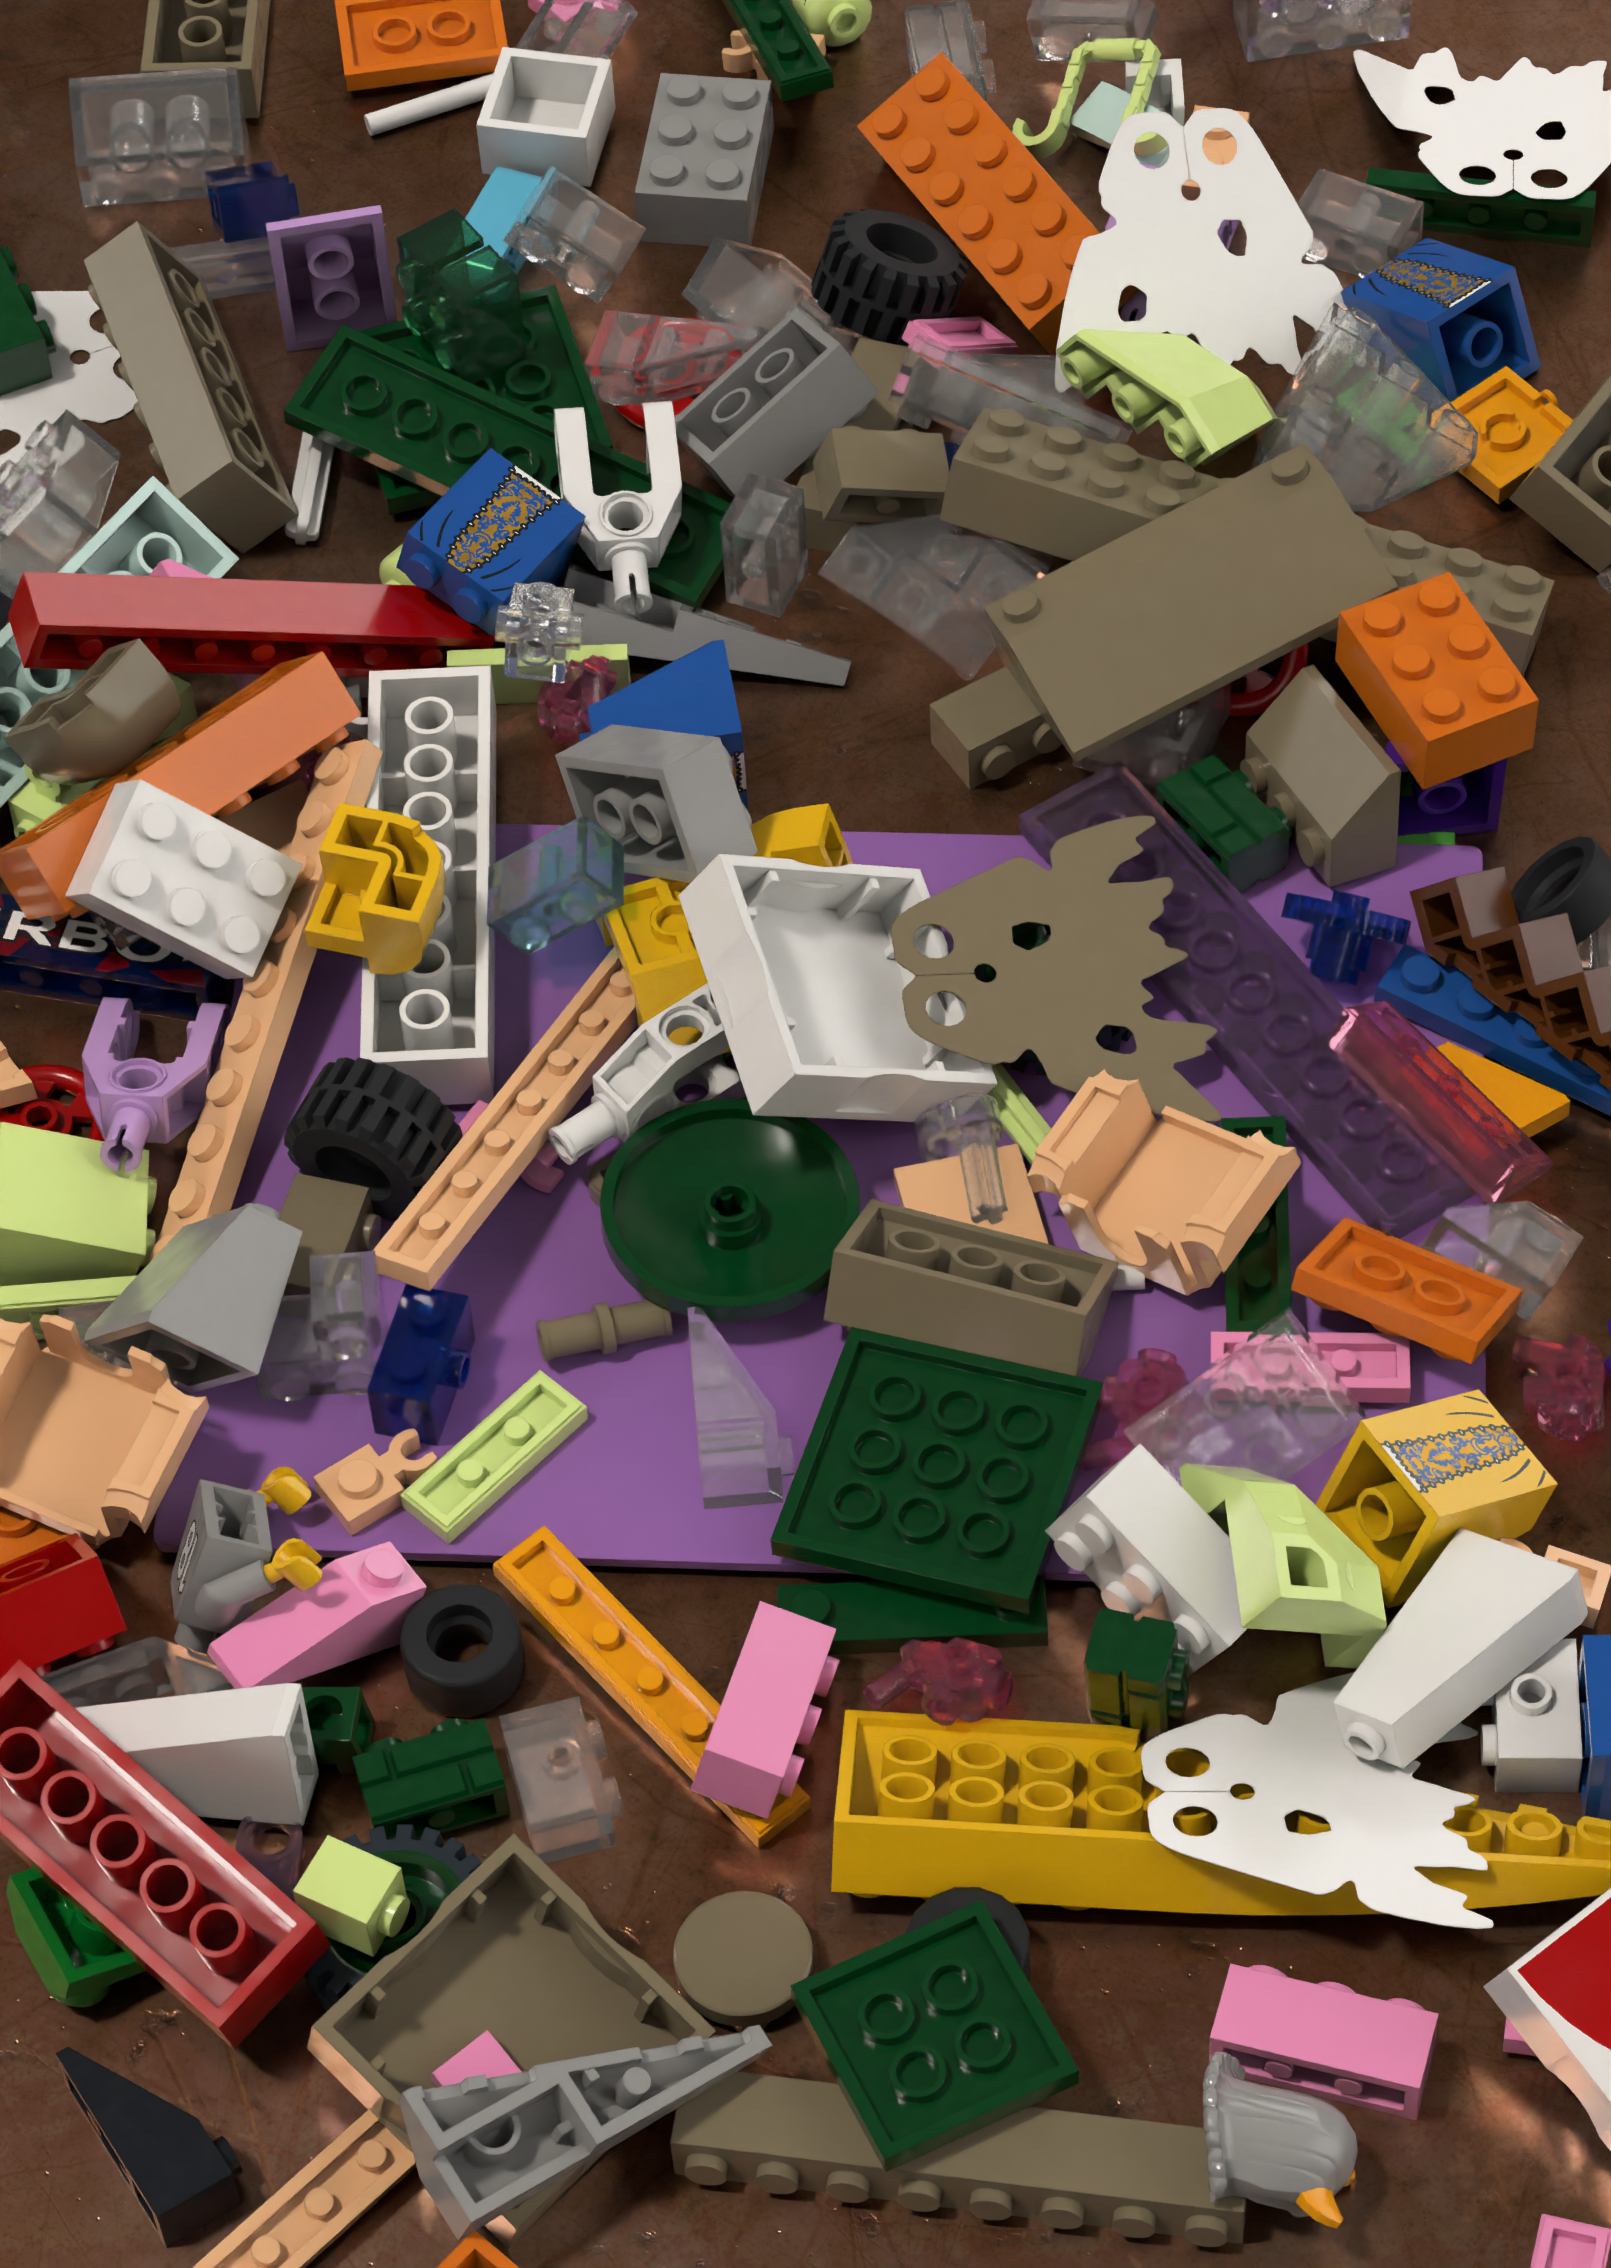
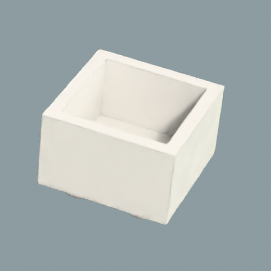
[476,47,616,187]

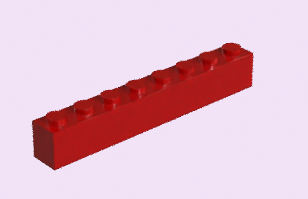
[8,571,495,678]

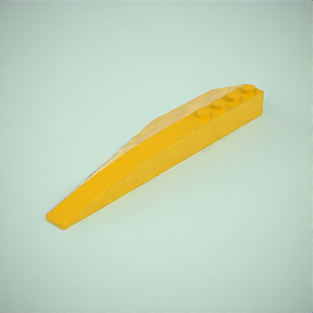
[831,1709,1611,1916]

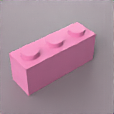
[690,1601,840,1819]
[1209,1963,1439,2121]

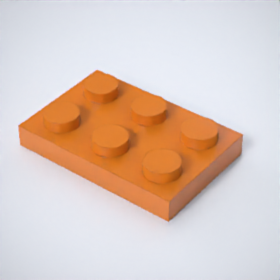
[334,0,508,92]
[1291,1217,1523,1365]

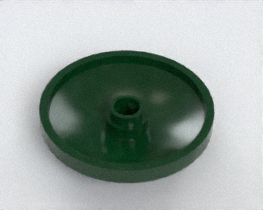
[600,1099,860,1322]

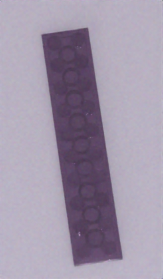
[1019,760,1492,1239]

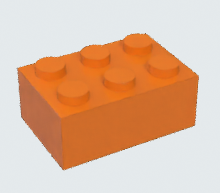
[1335,572,1539,790]

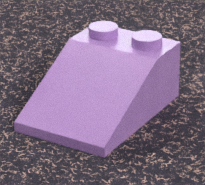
[266,205,398,352]

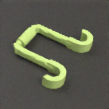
[1012,38,1168,159]

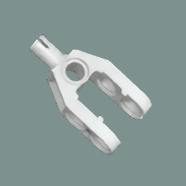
[554,401,682,615]
[548,983,746,1165]

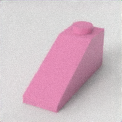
[207,1541,427,1689]

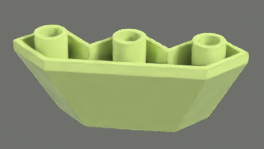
[1055,329,1277,468]
[1179,1463,1387,1668]

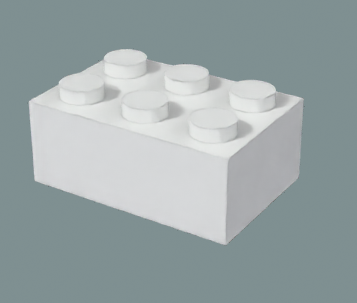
[64,779,303,979]
[1045,1444,1248,1677]

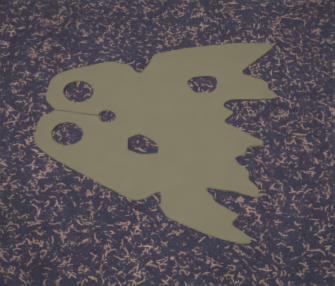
[891,816,1222,1122]

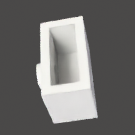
[1480,1639,1583,1793]

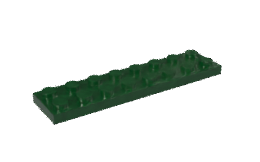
[283,324,751,611]

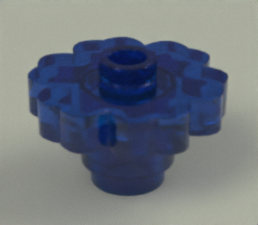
[1281,890,1412,986]

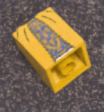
[1315,1389,1558,1608]

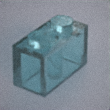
[487,815,624,955]

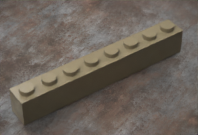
[670,2071,1248,2247]

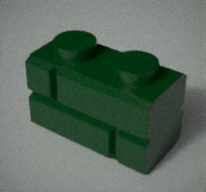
[1156,755,1292,897]
[1084,1608,1191,1738]
[352,1718,510,1838]

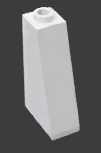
[1333,1528,1588,1769]
[75,1683,319,1826]

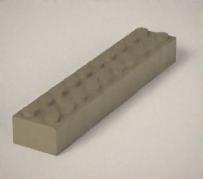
[939,407,1555,676]

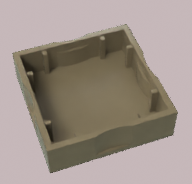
[307,1833,716,2249]

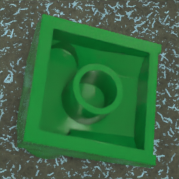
[6,1868,146,2007]

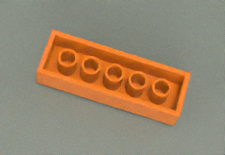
[857,52,1140,361]
[0,651,361,922]

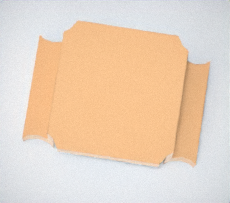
[1026,1069,1301,1296]
[0,1314,209,1546]

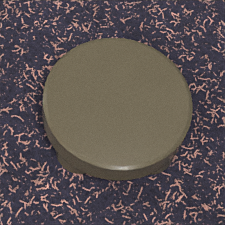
[673,1891,814,2033]

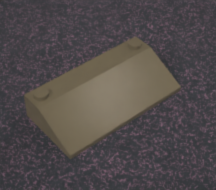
[983,443,1399,762]

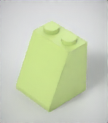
[0,1121,157,1286]

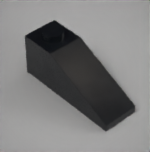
[56,2047,243,2248]

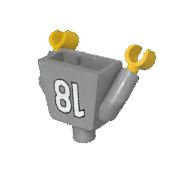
[170,1467,322,1653]

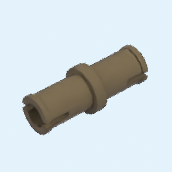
[536,1299,673,1362]

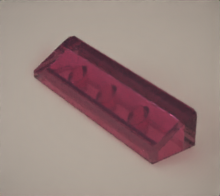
[1328,1000,1553,1205]

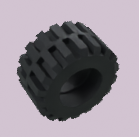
[811,209,969,346]
[284,1057,463,1221]

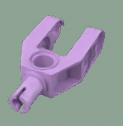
[82,997,231,1172]

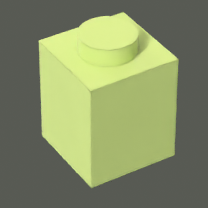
[293,1835,410,1957]

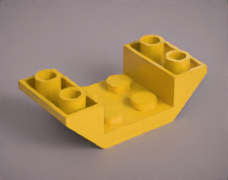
[589,878,731,1055]

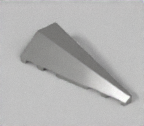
[544,564,852,686]
[398,2025,772,2241]

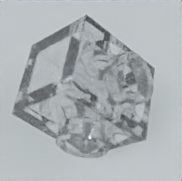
[495,582,584,683]

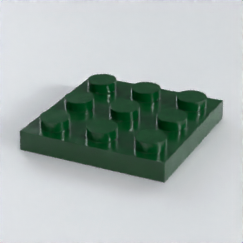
[790,1899,1079,2172]

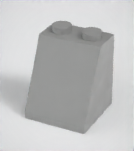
[83,1203,303,1394]

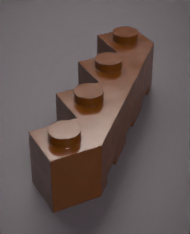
[1410,866,1611,1091]

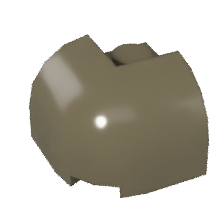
[4,638,181,786]

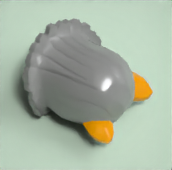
[1202,2051,1358,2229]

